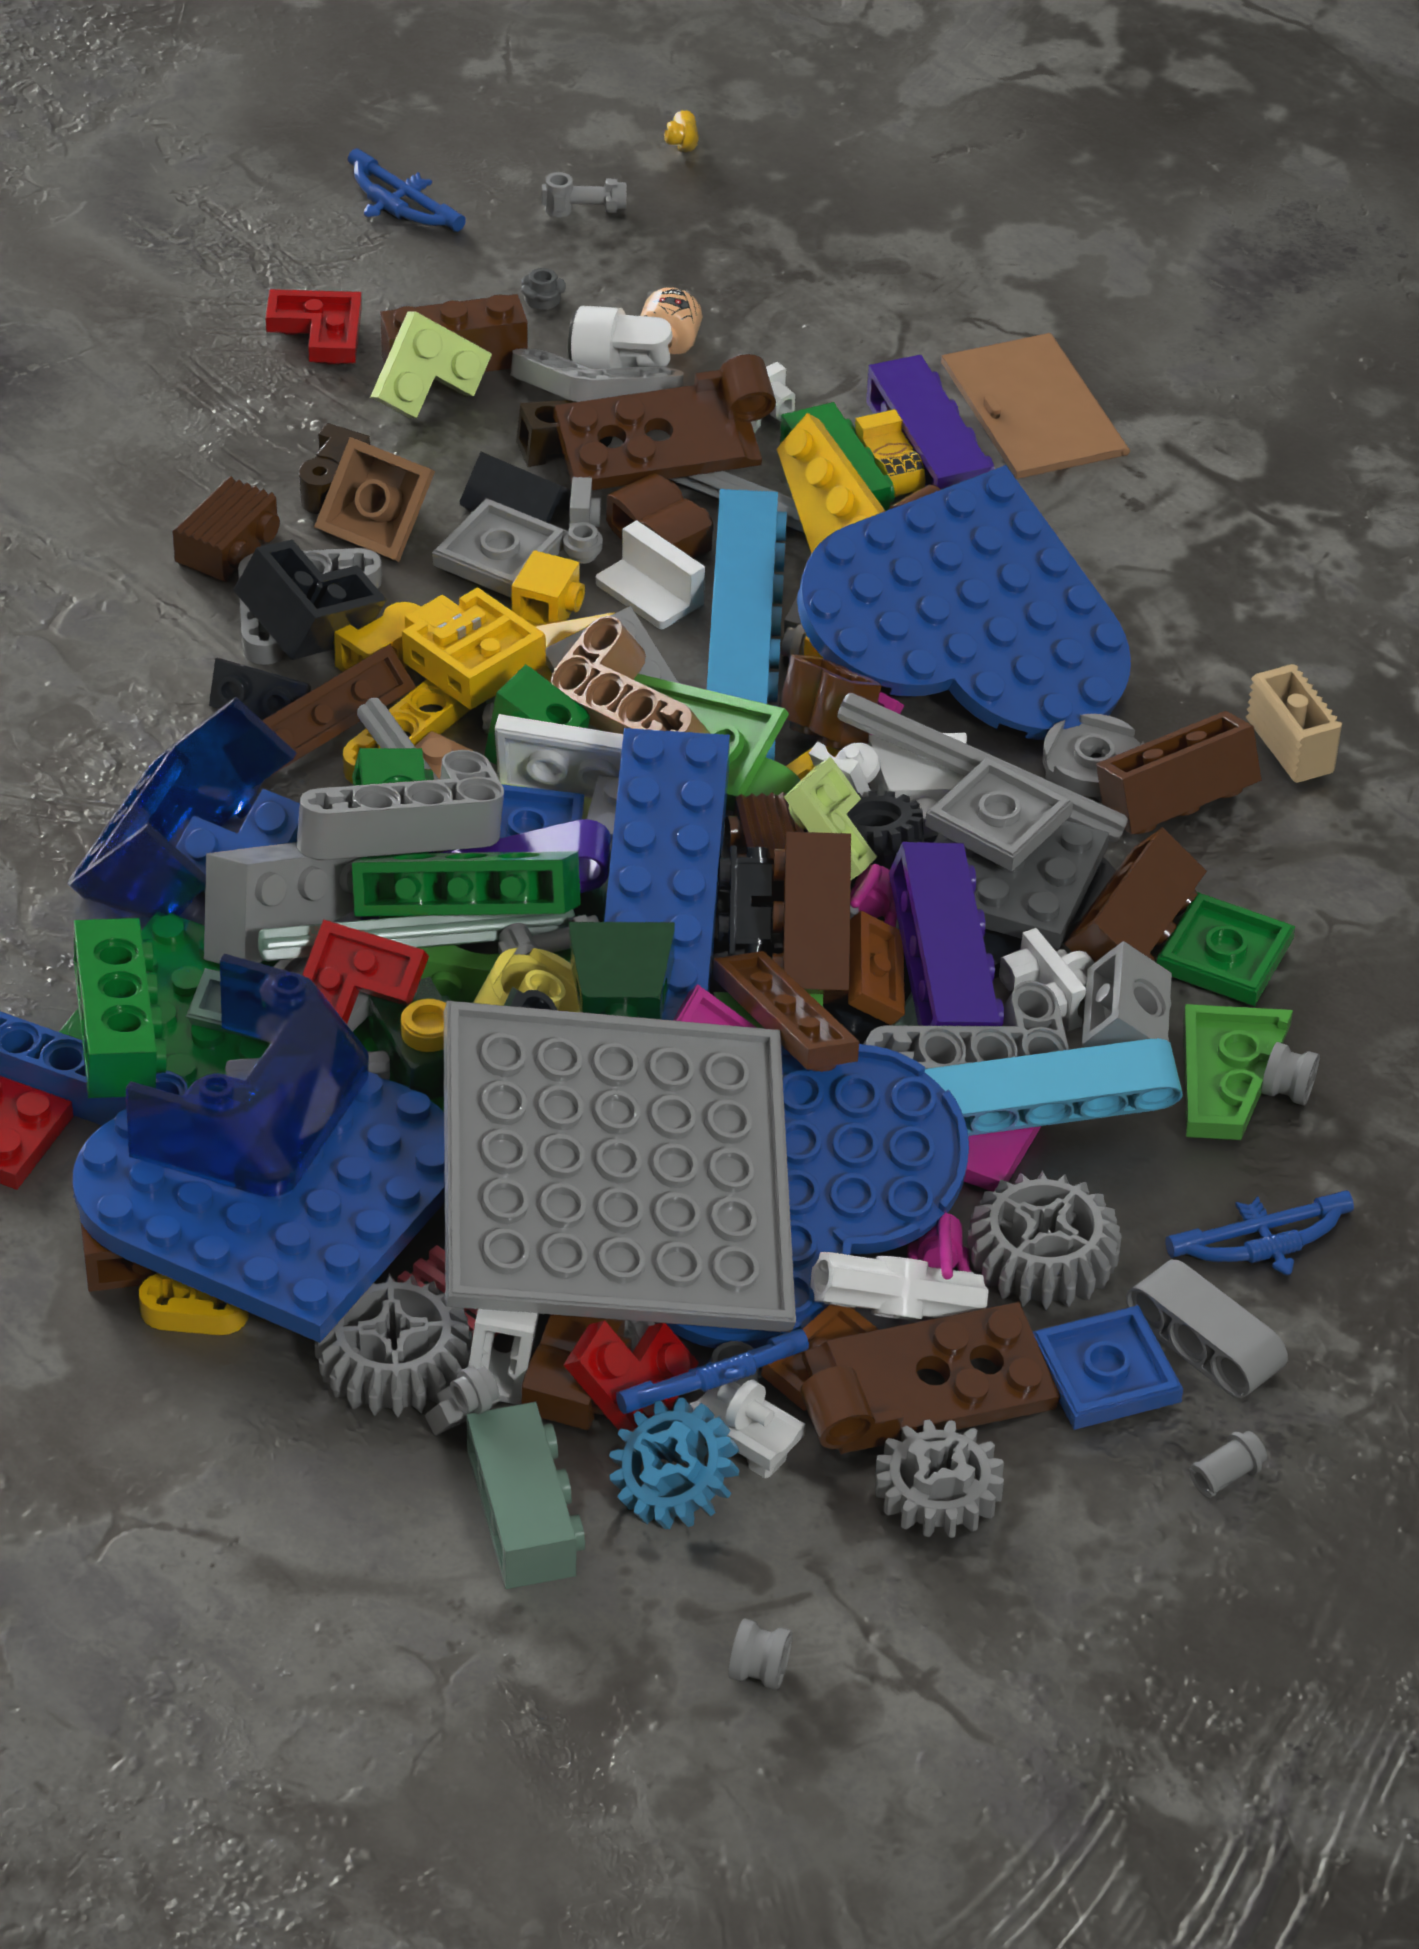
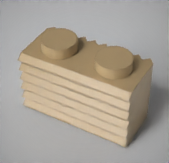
[1246,664,1342,783]

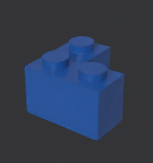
[168,789,300,892]

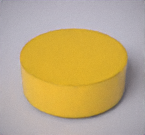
[401,999,446,1052]

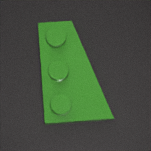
[1183,1004,1293,1140]

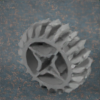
[967,1170,1121,1310]
[315,1273,472,1417]

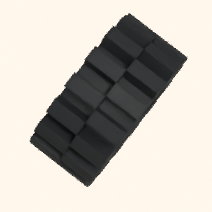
[847,791,924,870]

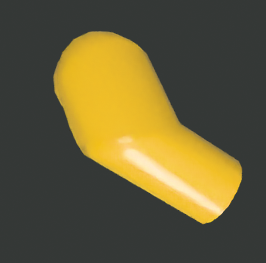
[664,111,698,152]

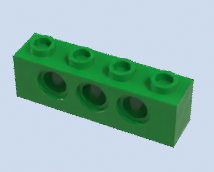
[352,851,581,916]
[73,918,167,1098]

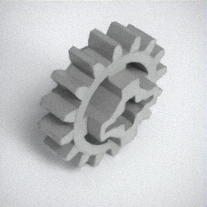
[875,1420,1004,1538]

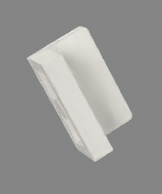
[596,520,705,629]

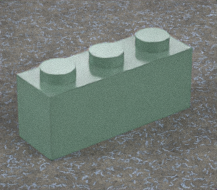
[467,1402,585,1589]

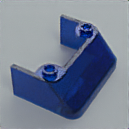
[67,697,297,918]
[126,953,369,1197]

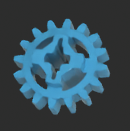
[609,1398,739,1529]

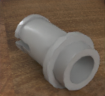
[1189,1431,1267,1498]

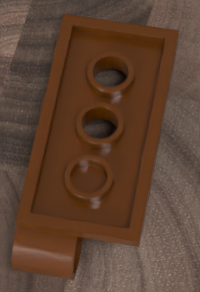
[554,354,776,490]
[800,1302,1061,1454]

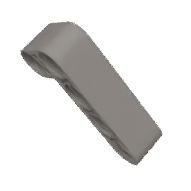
[297,750,504,860]
[864,980,1069,1069]

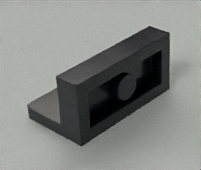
[459,452,571,523]

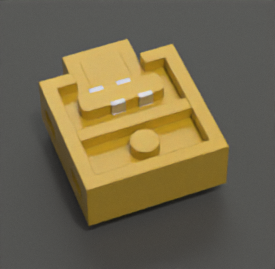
[402,587,546,710]

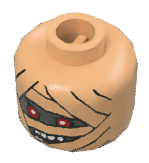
[641,288,702,354]

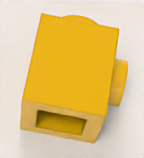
[511,550,585,626]

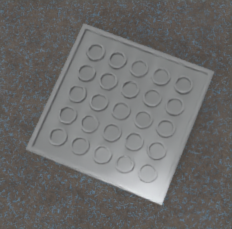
[444,1001,796,1332]

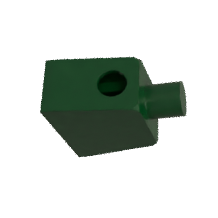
[569,922,675,1020]

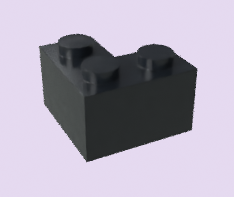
[233,539,387,660]

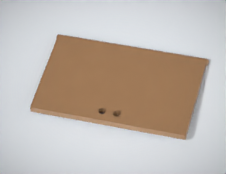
[941,333,1130,479]

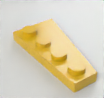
[777,413,885,554]

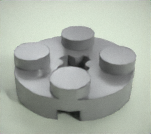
[1043,714,1144,802]

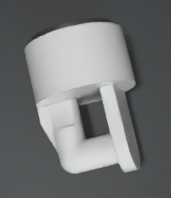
[568,306,673,369]

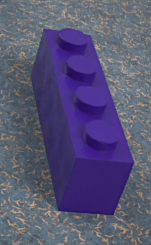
[866,354,995,490]
[889,842,1004,1026]

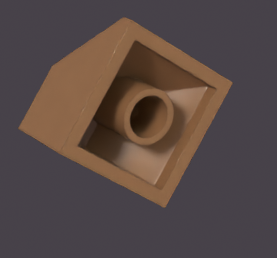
[314,437,435,562]

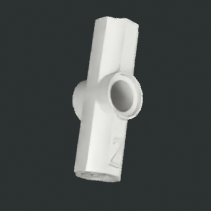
[810,1252,988,1320]

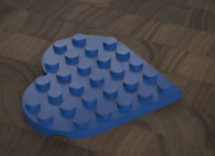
[797,465,1131,740]
[666,1044,969,1349]
[73,1072,445,1343]

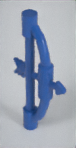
[348,148,466,232]
[1165,1190,1354,1275]
[616,1328,809,1414]

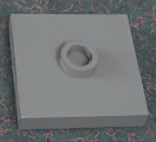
[432,498,567,598]
[925,757,1073,871]

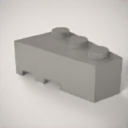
[204,842,363,971]

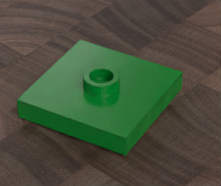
[1156,892,1295,1006]

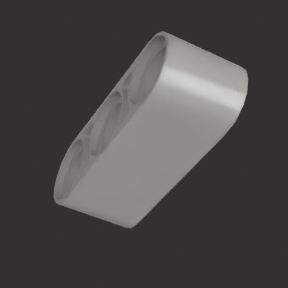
[1126,1259,1288,1398]

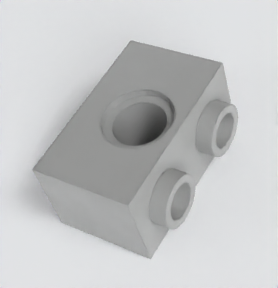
[1082,941,1172,1047]

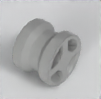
[1261,1042,1320,1106]
[729,1618,793,1690]

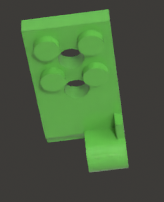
[600,674,801,812]

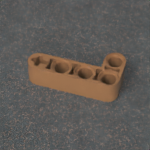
[551,616,711,734]

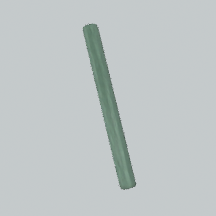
[258,909,575,961]

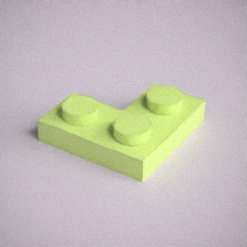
[370,312,492,418]
[784,756,877,880]

